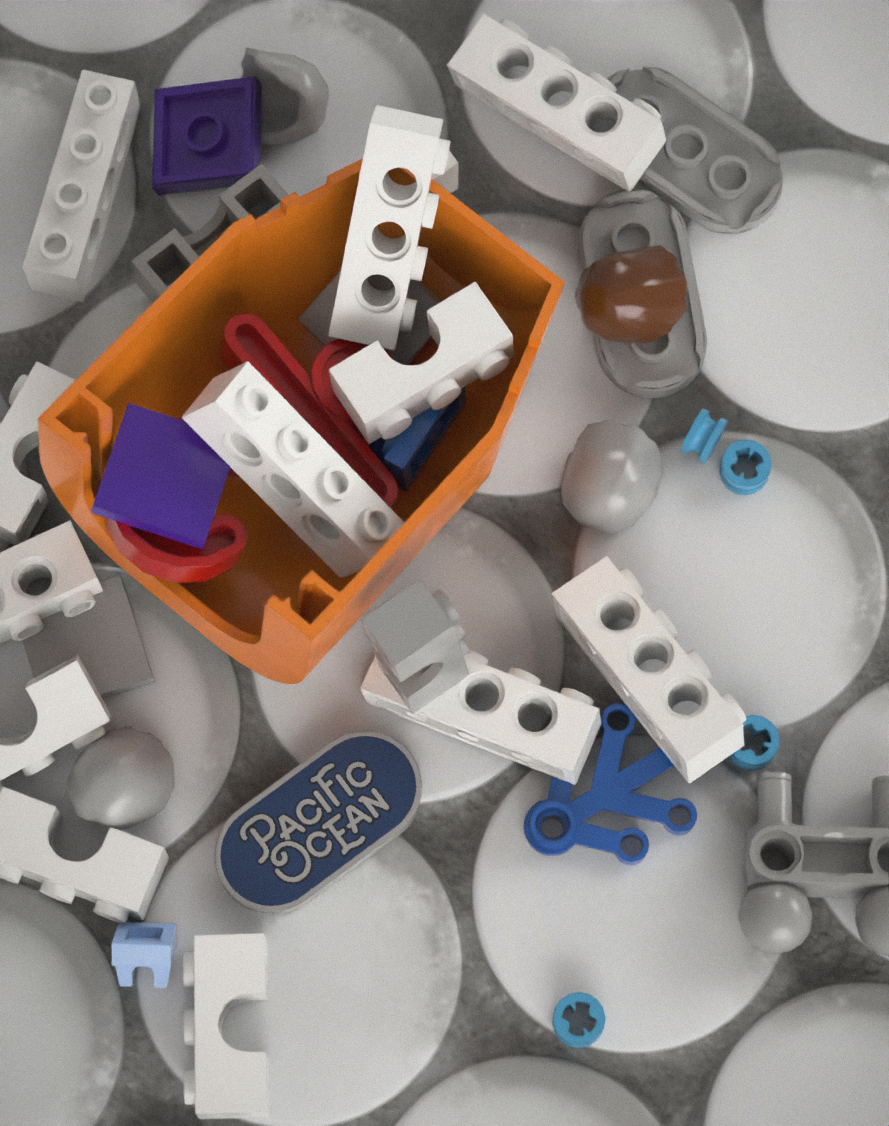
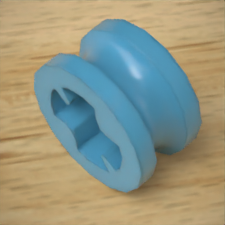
[680,408,728,465]
[719,440,772,495]
[728,715,780,771]
[552,992,606,1048]

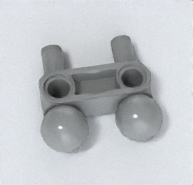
[738,772,889,957]

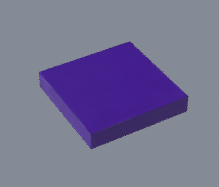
[152,76,262,195]
[91,403,230,549]

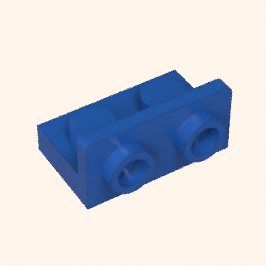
[368,387,466,492]

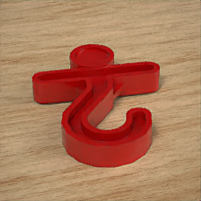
[105,313,398,583]

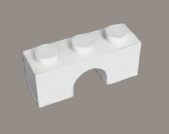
[328,282,514,444]
[0,361,75,545]
[0,654,111,791]
[0,787,169,924]
[183,933,270,1119]

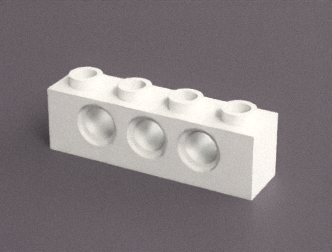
[447,14,666,192]
[22,69,141,303]
[328,105,451,350]
[182,362,404,578]
[0,520,103,644]
[552,556,746,784]
[360,650,601,785]

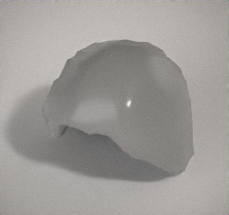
[241,48,329,145]
[561,420,663,534]
[66,726,174,829]

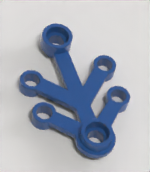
[523,703,697,865]

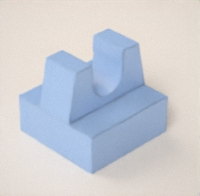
[112,922,177,988]

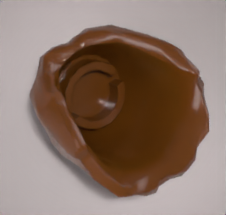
[575,245,688,343]

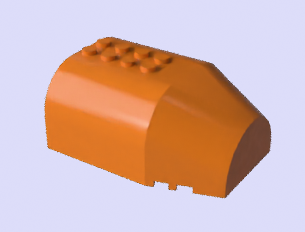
[38,158,565,684]

